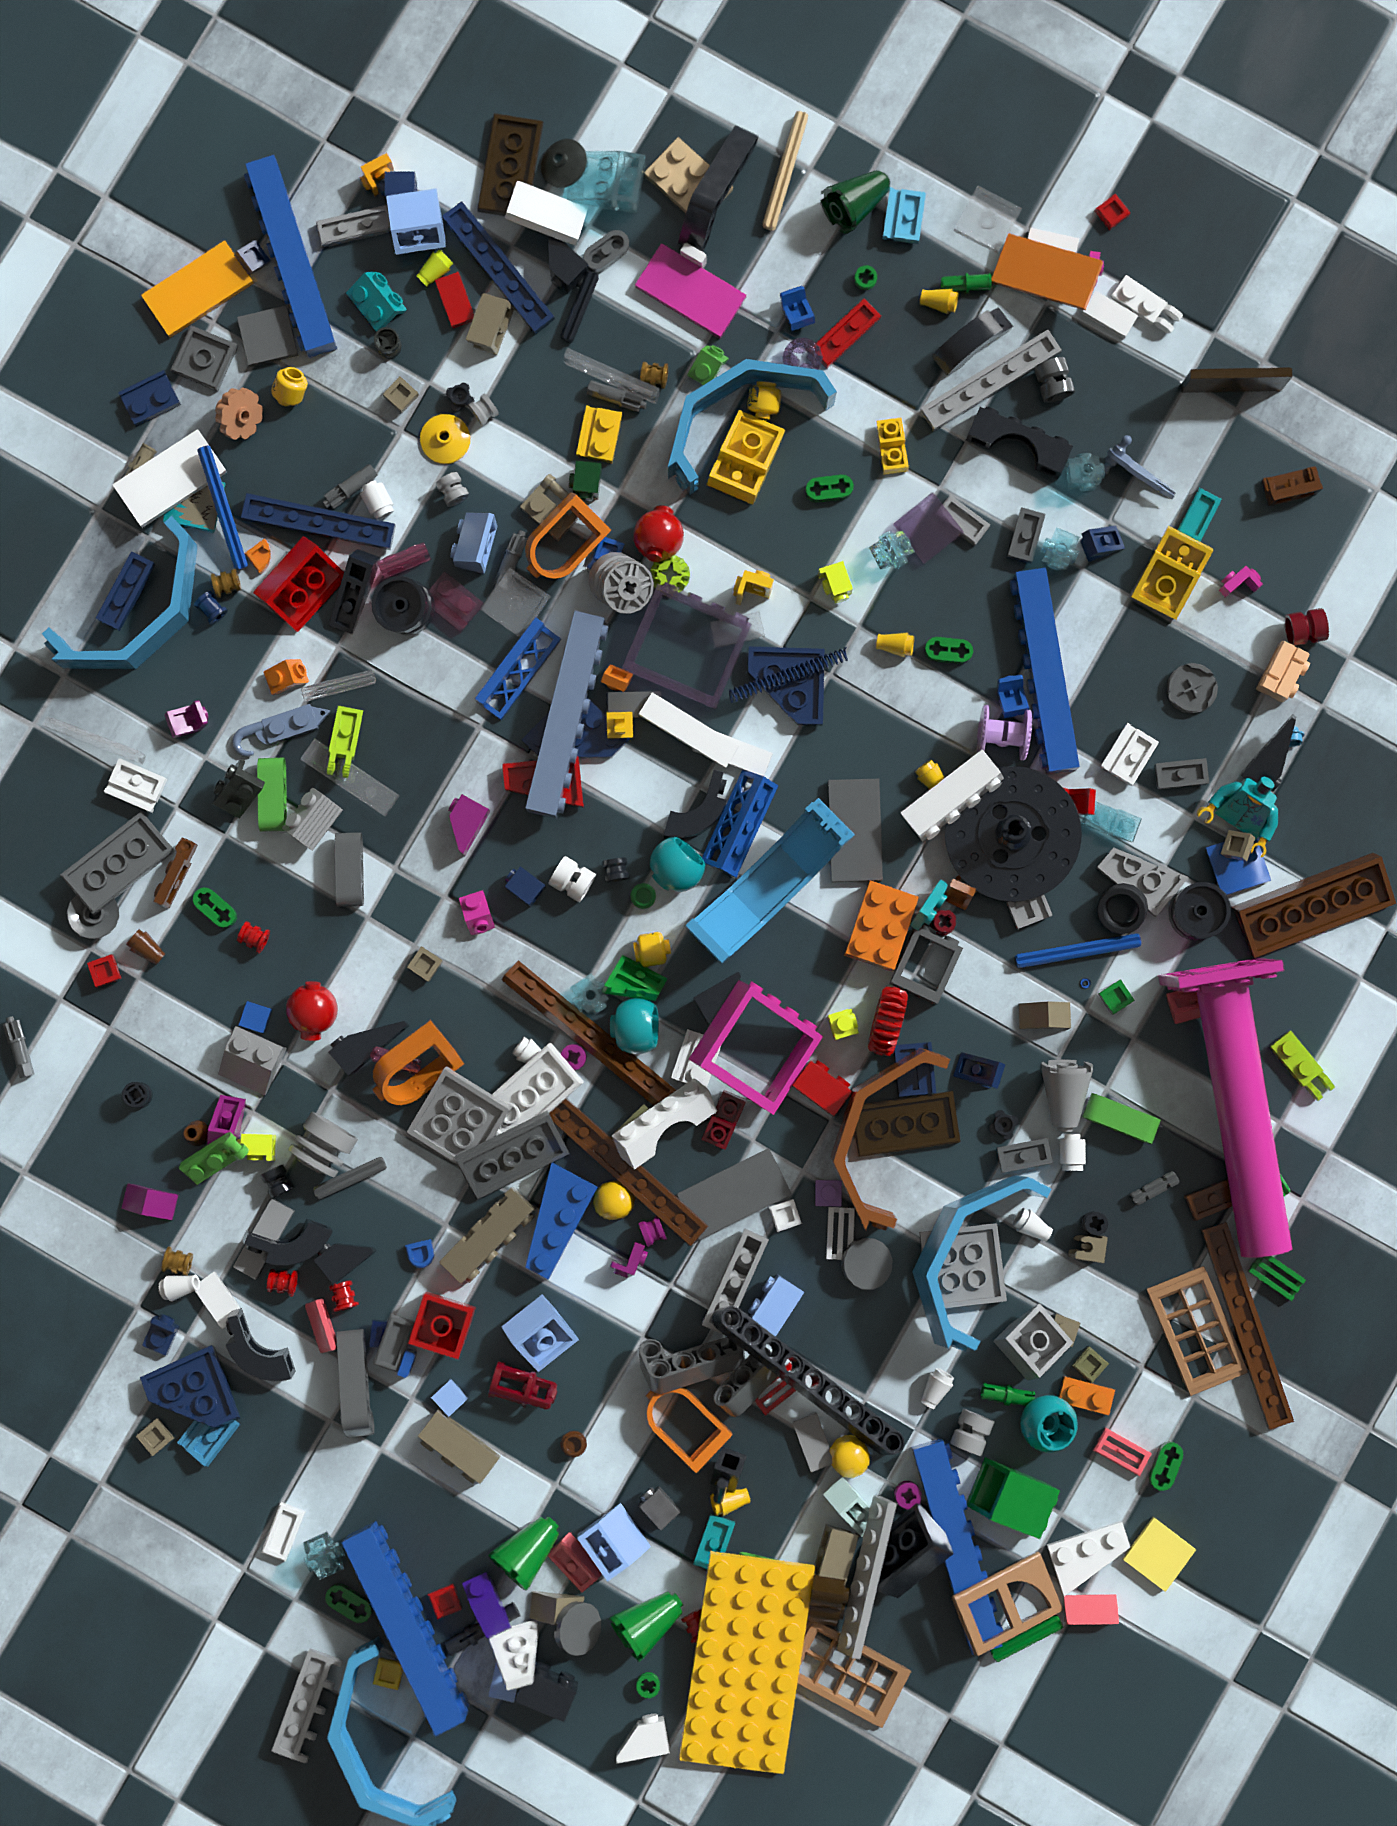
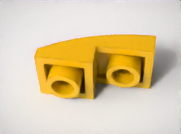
[876,418,909,475]

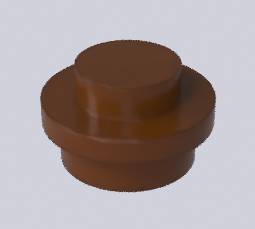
[561,1431,587,1457]

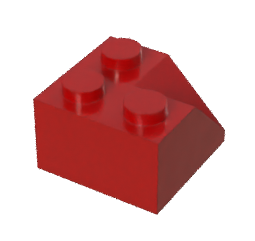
[408,1292,476,1359]

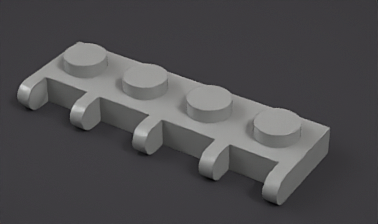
[272,1648,344,1763]

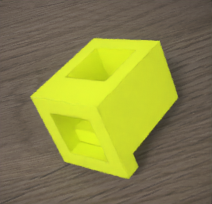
[818,561,853,603]
[827,1009,859,1041]
[237,1134,276,1161]

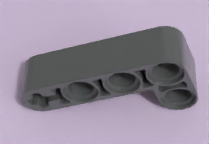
[337,1329,374,1437]
[639,1337,745,1394]

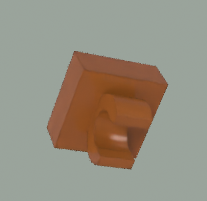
[944,875,976,910]

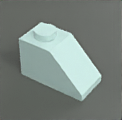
[823,1477,870,1537]

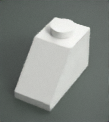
[616,1714,669,1763]

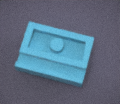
[882,187,926,244]

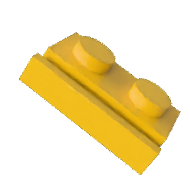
[576,405,622,463]

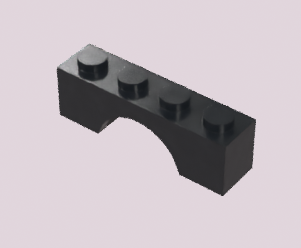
[966,407,1073,479]

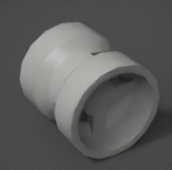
[436,472,469,507]

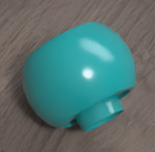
[650,837,705,892]
[610,998,659,1055]
[1020,1395,1078,1453]

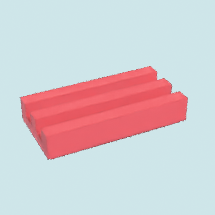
[1093,1427,1152,1476]

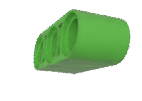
[257,758,287,832]
[1082,1093,1161,1144]

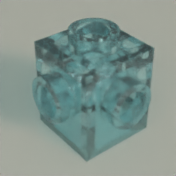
[1065,453,1105,492]
[1041,527,1080,571]
[869,530,915,570]
[570,973,609,1015]
[303,1532,345,1579]

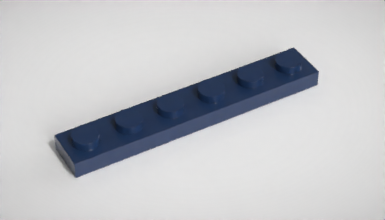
[442,201,555,334]
[241,493,396,550]

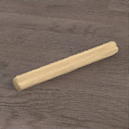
[763,111,808,231]

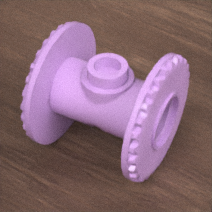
[977,705,1032,760]

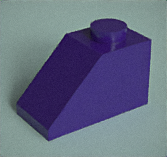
[462,1572,512,1639]

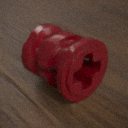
[930,910,956,936]

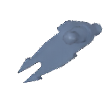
[1099,435,1176,499]

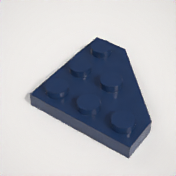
[748,646,825,726]
[521,698,630,758]
[140,1345,240,1429]

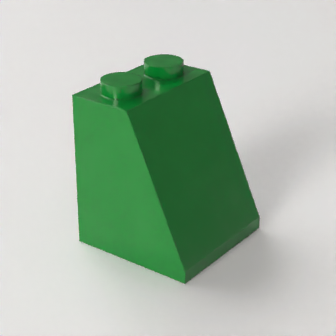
[966,1457,1060,1539]

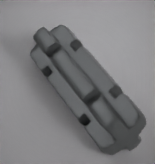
[1130,1172,1179,1206]

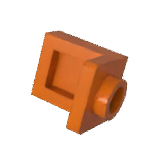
[263,659,309,695]

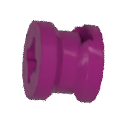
[561,1044,587,1071]
[639,1216,667,1247]
[894,1480,922,1509]

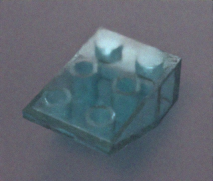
[563,151,646,214]

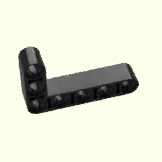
[678,125,759,252]

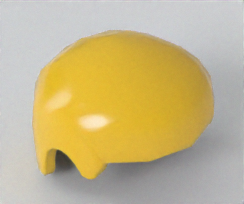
[593,1181,635,1220]
[829,1435,870,1478]

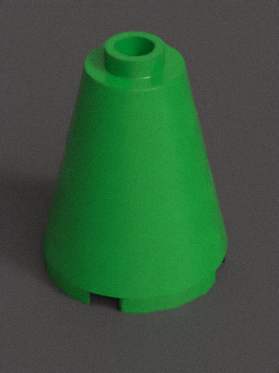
[488,1517,559,1591]
[608,1591,684,1662]

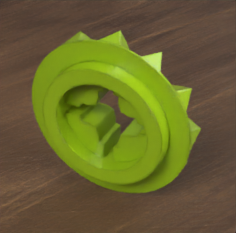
[650,555,690,595]

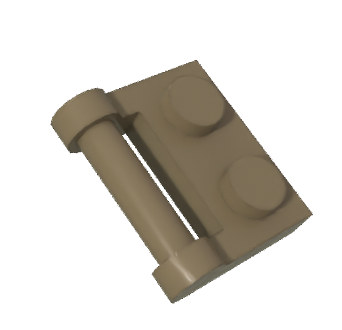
[520,474,579,541]

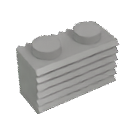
[282,788,343,851]

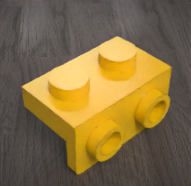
[733,570,774,605]

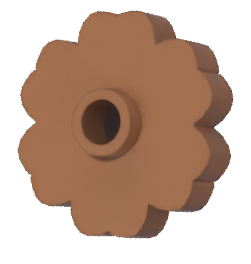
[215,388,263,440]

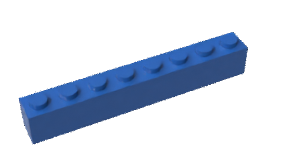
[244,155,338,358]
[1010,568,1080,775]
[911,1438,1003,1655]

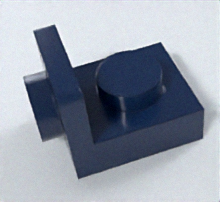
[142,1314,180,1356]

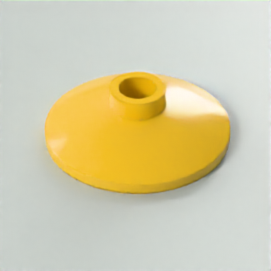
[420,414,471,464]

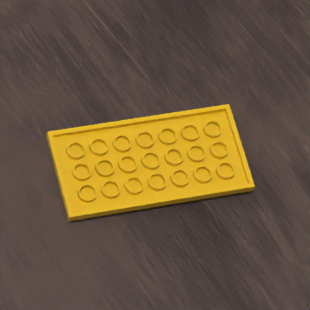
[679,1551,815,1774]

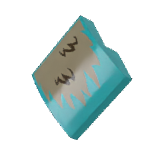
[162,482,225,533]

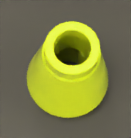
[416,249,453,287]

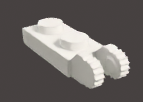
[1111,275,1183,334]

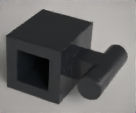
[710,1447,747,1504]

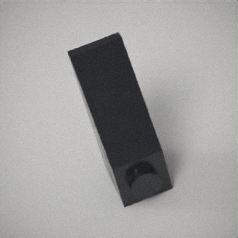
[329,549,381,634]
[1241,714,1296,792]
[328,1021,410,1076]

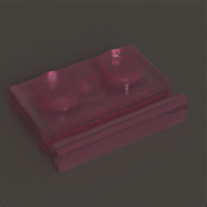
[377,542,431,579]
[430,572,484,633]

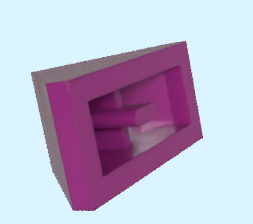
[121,1183,179,1220]

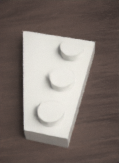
[1047,1521,1130,1596]
[488,1620,539,1691]

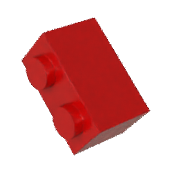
[792,1060,852,1117]

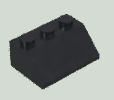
[877,1503,954,1599]

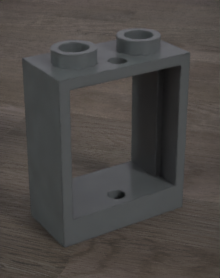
[889,925,963,1005]

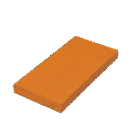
[991,233,1103,311]

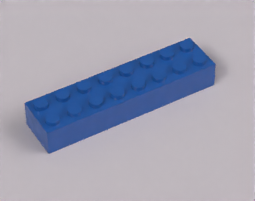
[341,1521,470,1736]

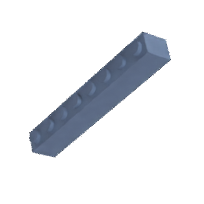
[526,611,609,819]

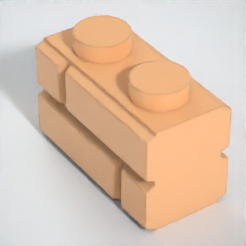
[1256,641,1310,702]

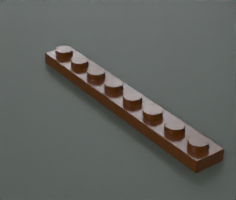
[501,960,677,1106]
[549,1098,709,1246]
[1201,1222,1294,1430]

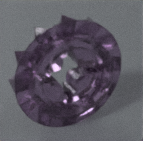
[783,338,823,370]

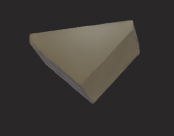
[1018,1001,1071,1029]
[529,1591,584,1625]

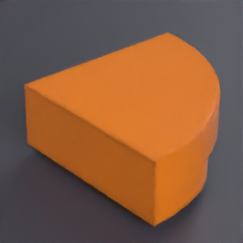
[245,538,271,575]

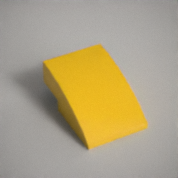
[707,410,785,505]
[1131,526,1213,620]

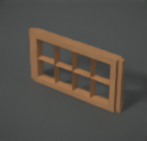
[1146,1266,1248,1396]
[797,1622,911,1728]

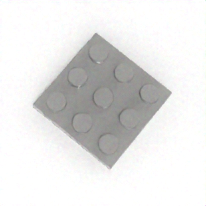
[407,1066,512,1164]
[919,1223,1007,1308]

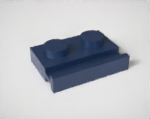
[118,370,181,427]
[894,1042,936,1097]

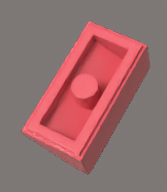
[1166,991,1201,1024]
[305,1298,337,1353]
[548,1533,602,1593]
[1064,1594,1119,1625]

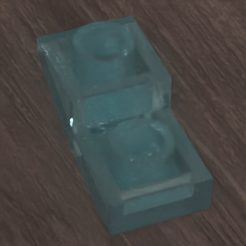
[1081,801,1142,842]

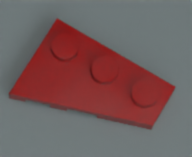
[502,756,584,808]

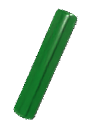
[990,1615,1063,1662]

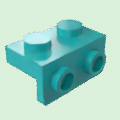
[346,272,407,332]

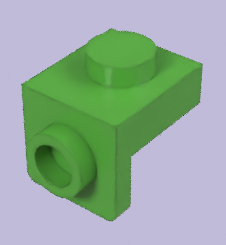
[687,345,728,385]

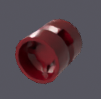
[1284,608,1329,646]

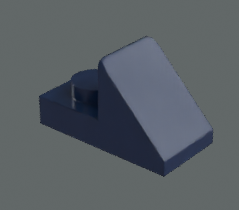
[1080,525,1125,562]
[953,1052,1006,1089]

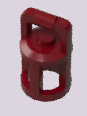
[488,1361,557,1409]

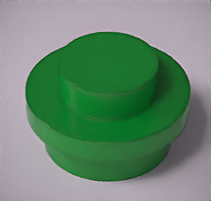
[631,883,656,909]

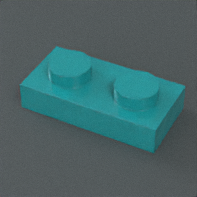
[910,879,949,931]
[693,1513,735,1569]

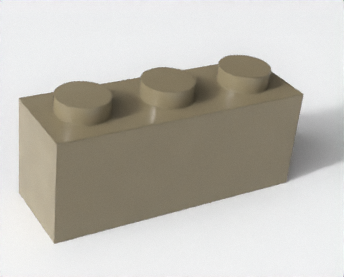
[418,1409,501,1484]

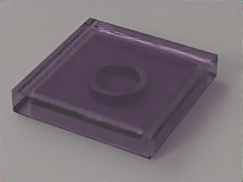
[893,492,964,564]

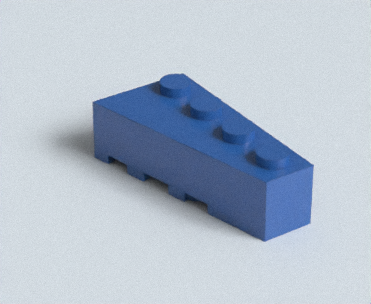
[525,1162,598,1280]

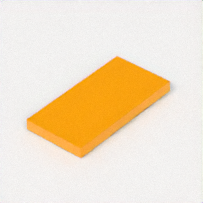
[141,240,254,338]

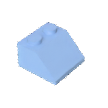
[450,513,497,574]
[502,1294,579,1372]

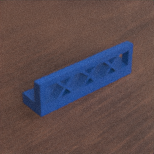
[475,617,561,720]
[702,770,778,878]

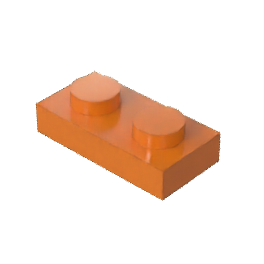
[1058,1376,1115,1415]

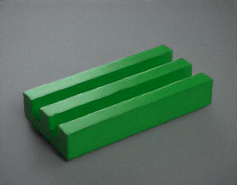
[1248,1256,1306,1301]

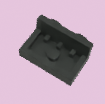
[213,758,265,819]

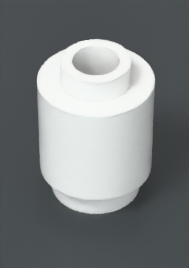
[360,480,394,520]
[1059,1134,1086,1171]

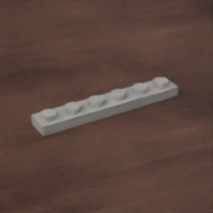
[920,330,1062,431]
[837,1495,897,1659]

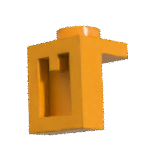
[360,153,394,196]

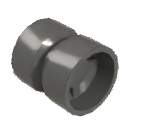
[1034,357,1075,403]

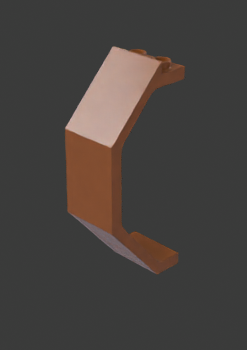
[830,1048,950,1230]

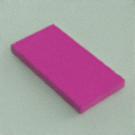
[635,243,747,339]

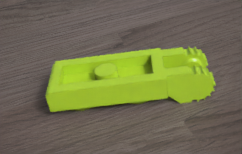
[327,706,363,778]
[1270,1031,1335,1101]

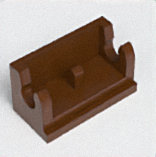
[1262,466,1323,506]

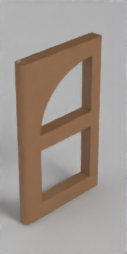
[952,1552,1063,1656]

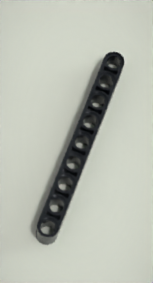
[712,1306,904,1455]

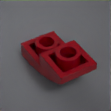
[702,1090,747,1150]

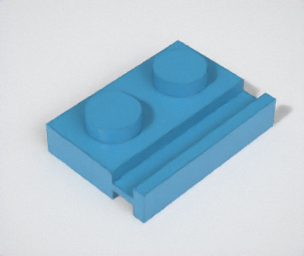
[177,1420,240,1466]

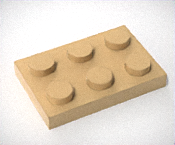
[644,137,733,213]

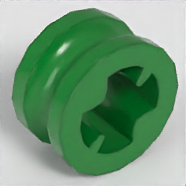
[854,265,877,290]
[637,1672,660,1698]

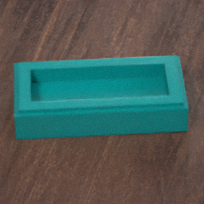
[1178,488,1222,542]

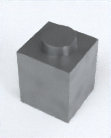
[640,1486,680,1530]

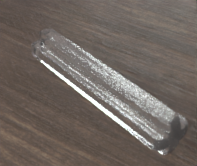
[301,670,376,701]

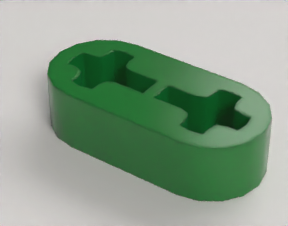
[806,475,854,503]
[924,637,973,664]
[193,888,237,928]
[1149,1441,1183,1491]
[326,1583,373,1623]

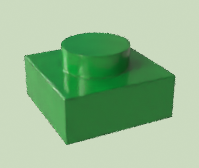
[1098,979,1135,1015]

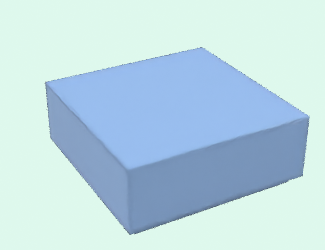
[431,1379,468,1417]

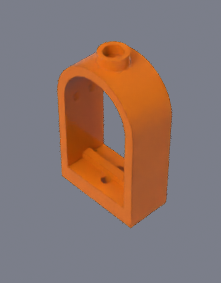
[525,492,611,579]
[372,1020,464,1105]
[646,1387,733,1473]

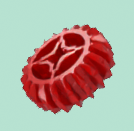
[868,986,908,1056]

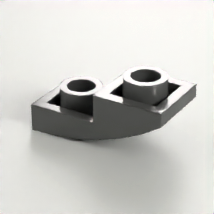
[606,692,661,718]

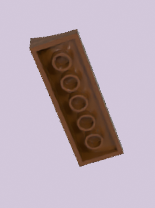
[1232,853,1396,958]

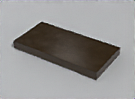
[477,113,543,216]
[1181,367,1293,393]
[854,1091,961,1157]

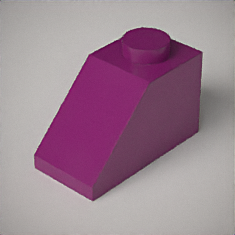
[448,794,490,856]
[208,1095,246,1149]

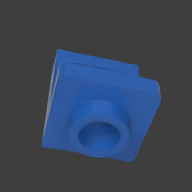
[780,286,816,331]
[997,675,1029,718]

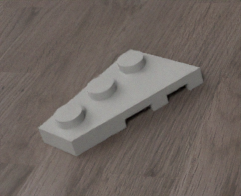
[1096,848,1189,917]

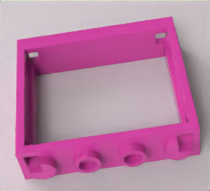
[688,980,823,1115]

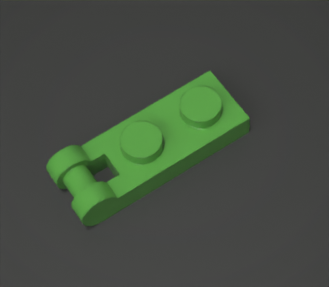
[179,1132,249,1185]

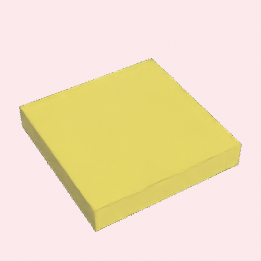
[1122,1517,1196,1592]

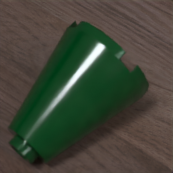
[820,170,890,234]

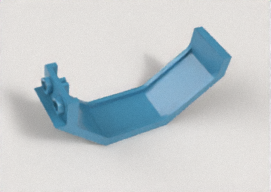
[668,359,837,495]
[42,516,198,669]
[685,798,855,965]
[913,1175,1051,1352]
[327,1637,457,1826]

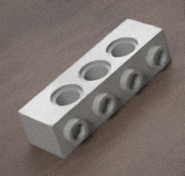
[702,1228,769,1335]

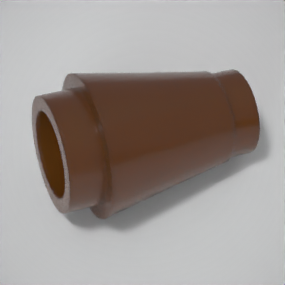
[126,929,166,965]
[184,1120,208,1146]

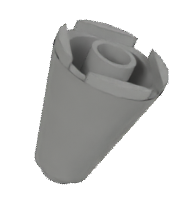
[1041,1059,1093,1132]

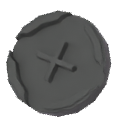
[1166,663,1218,714]
[841,1238,893,1290]
[554,1601,601,1656]

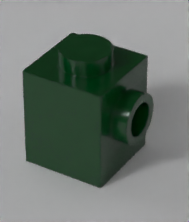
[569,461,602,502]

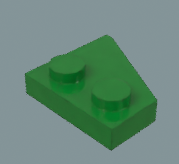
[601,955,667,1001]

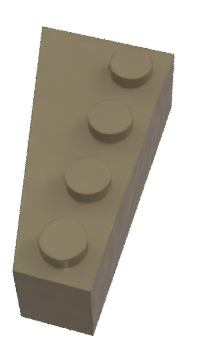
[439,1187,535,1284]

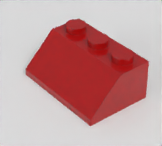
[253,536,344,632]

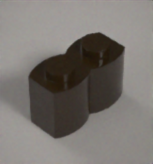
[807,1575,849,1626]

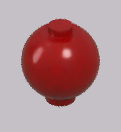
[633,505,684,562]
[286,981,338,1041]

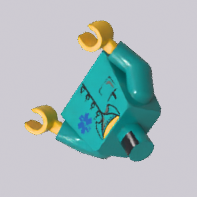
[1197,777,1278,858]

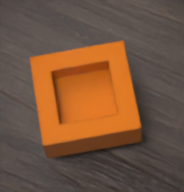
[601,664,633,692]

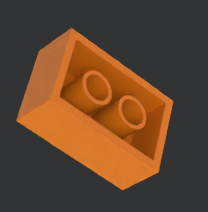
[844,880,919,972]

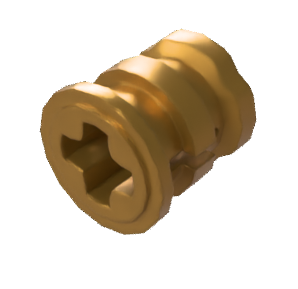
[640,362,668,389]
[211,569,242,598]
[161,1246,193,1276]

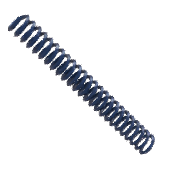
[729,647,848,703]

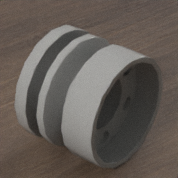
[588,552,654,613]
[288,1112,358,1177]

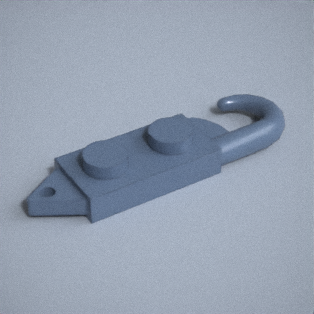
[232,704,330,757]

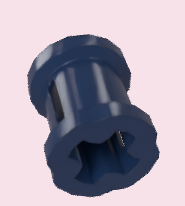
[194,591,228,625]

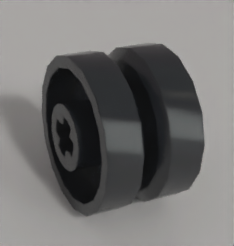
[371,576,435,636]
[1168,882,1231,941]

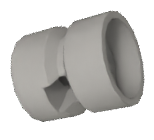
[950,1409,994,1456]

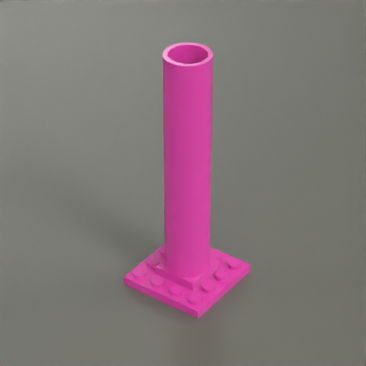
[1158,958,1292,1258]

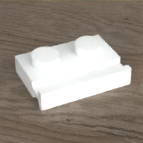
[1100,723,1159,786]
[104,758,168,813]
[671,1029,721,1088]

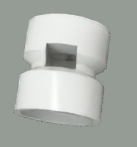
[548,856,596,903]

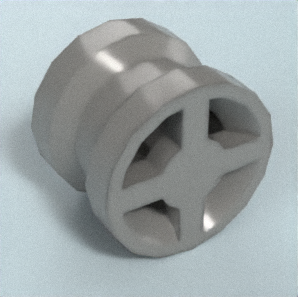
[468,393,499,426]

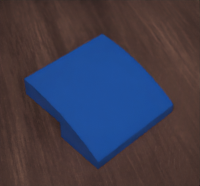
[1206,839,1271,895]

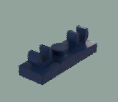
[96,551,156,631]

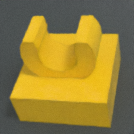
[607,712,633,739]

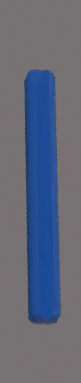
[197,445,248,570]
[1015,934,1141,968]

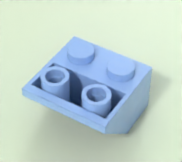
[386,188,445,254]
[748,1274,804,1336]
[577,1503,651,1582]

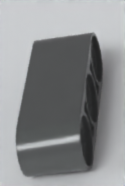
[335,832,364,907]
[714,1347,778,1417]

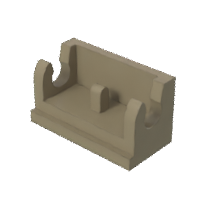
[466,293,514,355]
[1068,1235,1108,1263]
[814,1524,859,1584]

